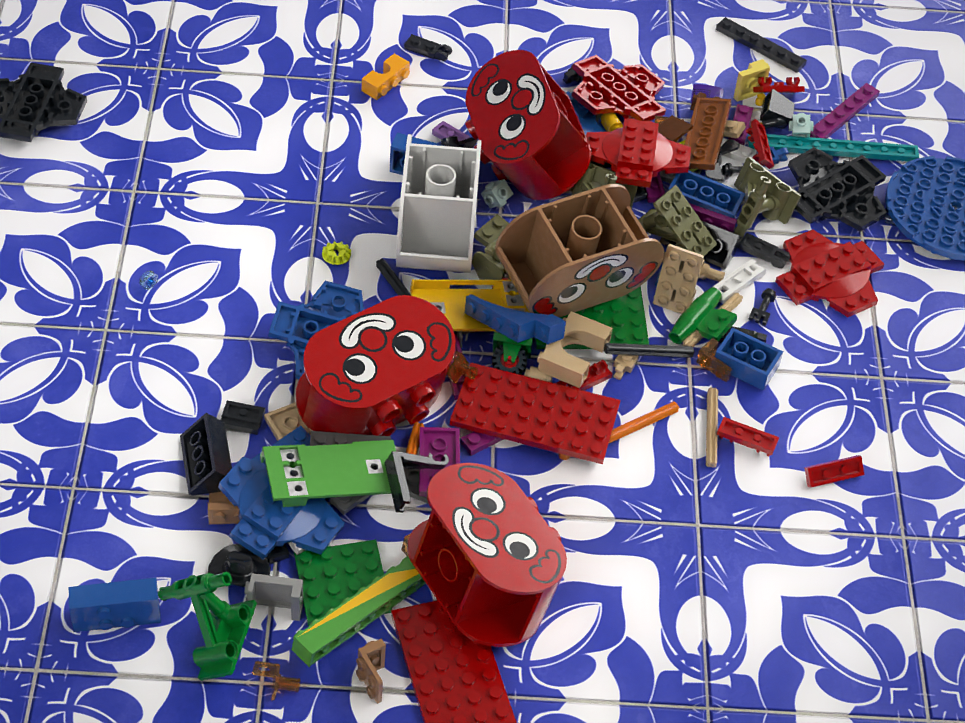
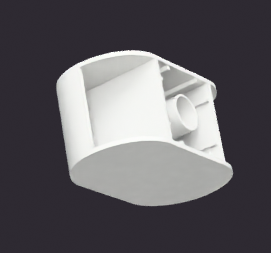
[396,134,481,273]

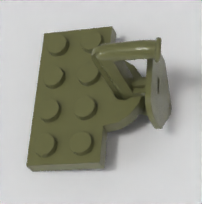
[472,214,509,280]

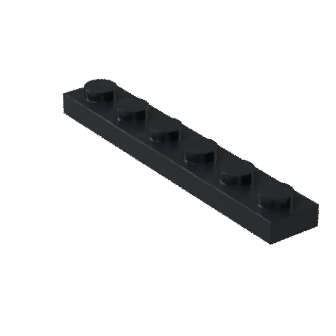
[715,17,807,73]

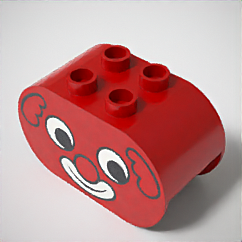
[465,50,591,200]
[295,295,456,436]
[407,463,567,647]

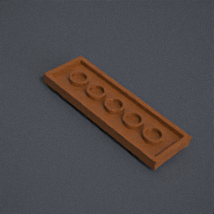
[684,97,731,170]

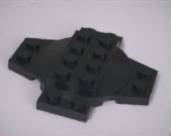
[0,63,87,142]
[788,147,887,231]

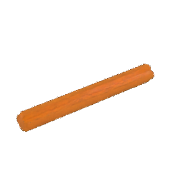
[609,401,679,443]

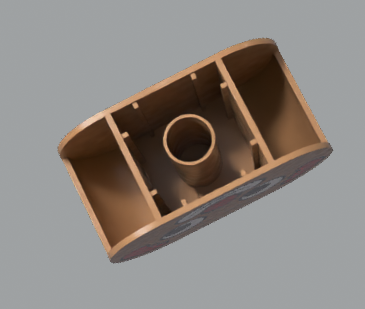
[495,184,664,317]

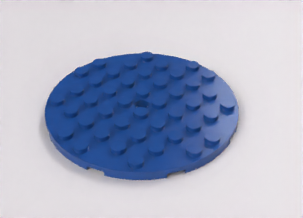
[885,156,965,261]

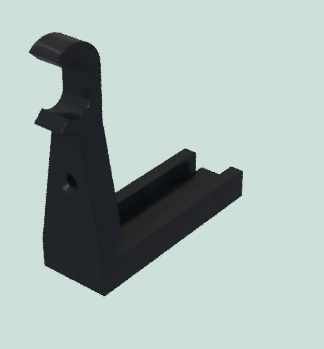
[384,451,449,513]

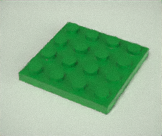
[294,539,392,626]

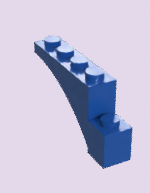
[465,294,566,344]

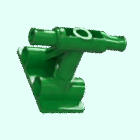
[158,572,257,681]

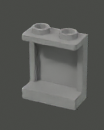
[245,573,303,621]

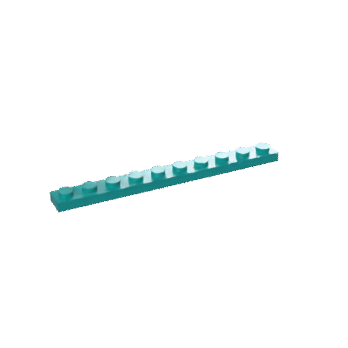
[747,134,919,162]

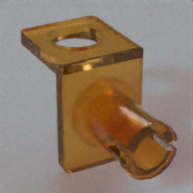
[447,351,478,384]
[252,661,300,700]

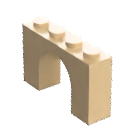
[537,311,613,388]

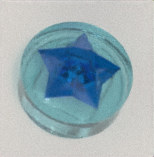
[139,271,158,290]

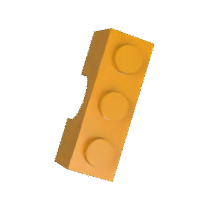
[361,53,410,100]

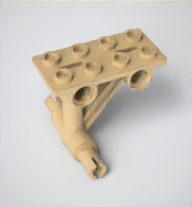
[653,244,725,314]

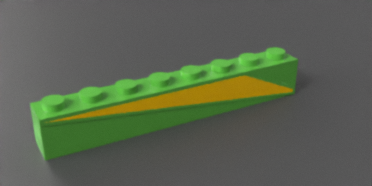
[291,556,426,667]

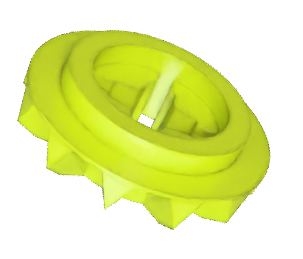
[322,240,351,265]

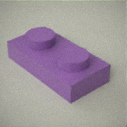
[432,121,470,141]

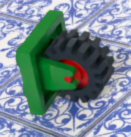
[492,332,532,375]

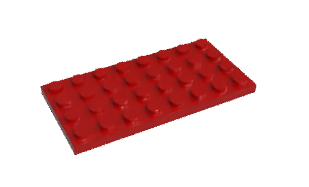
[449,362,621,464]
[391,600,517,723]

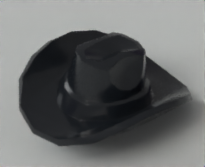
[208,544,271,587]

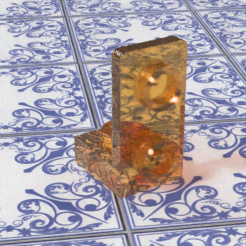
[697,338,732,382]

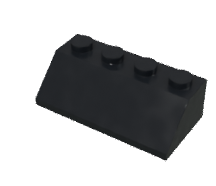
[660,220,742,269]
[180,413,232,496]

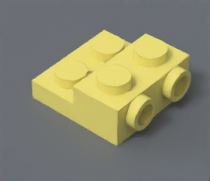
[733,59,770,102]

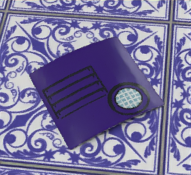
[691,84,724,104]

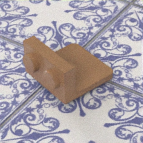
[208,491,240,525]
[356,638,386,704]

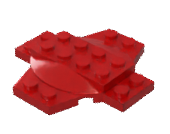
[571,55,666,121]
[586,118,691,188]
[775,229,884,317]

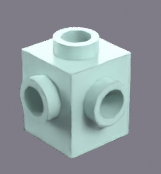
[789,113,813,137]
[481,179,513,208]

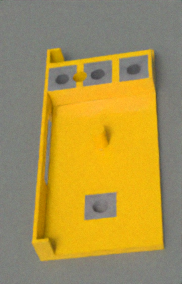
[410,279,530,331]

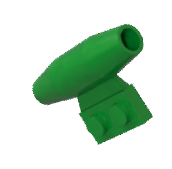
[669,287,737,344]

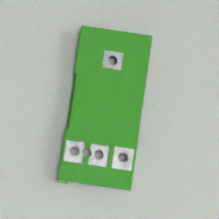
[260,440,396,507]

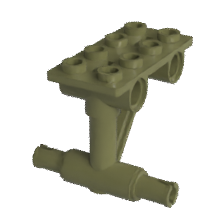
[734,157,801,241]
[568,163,638,209]
[638,185,717,256]

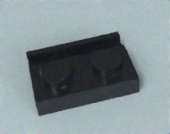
[221,400,265,435]

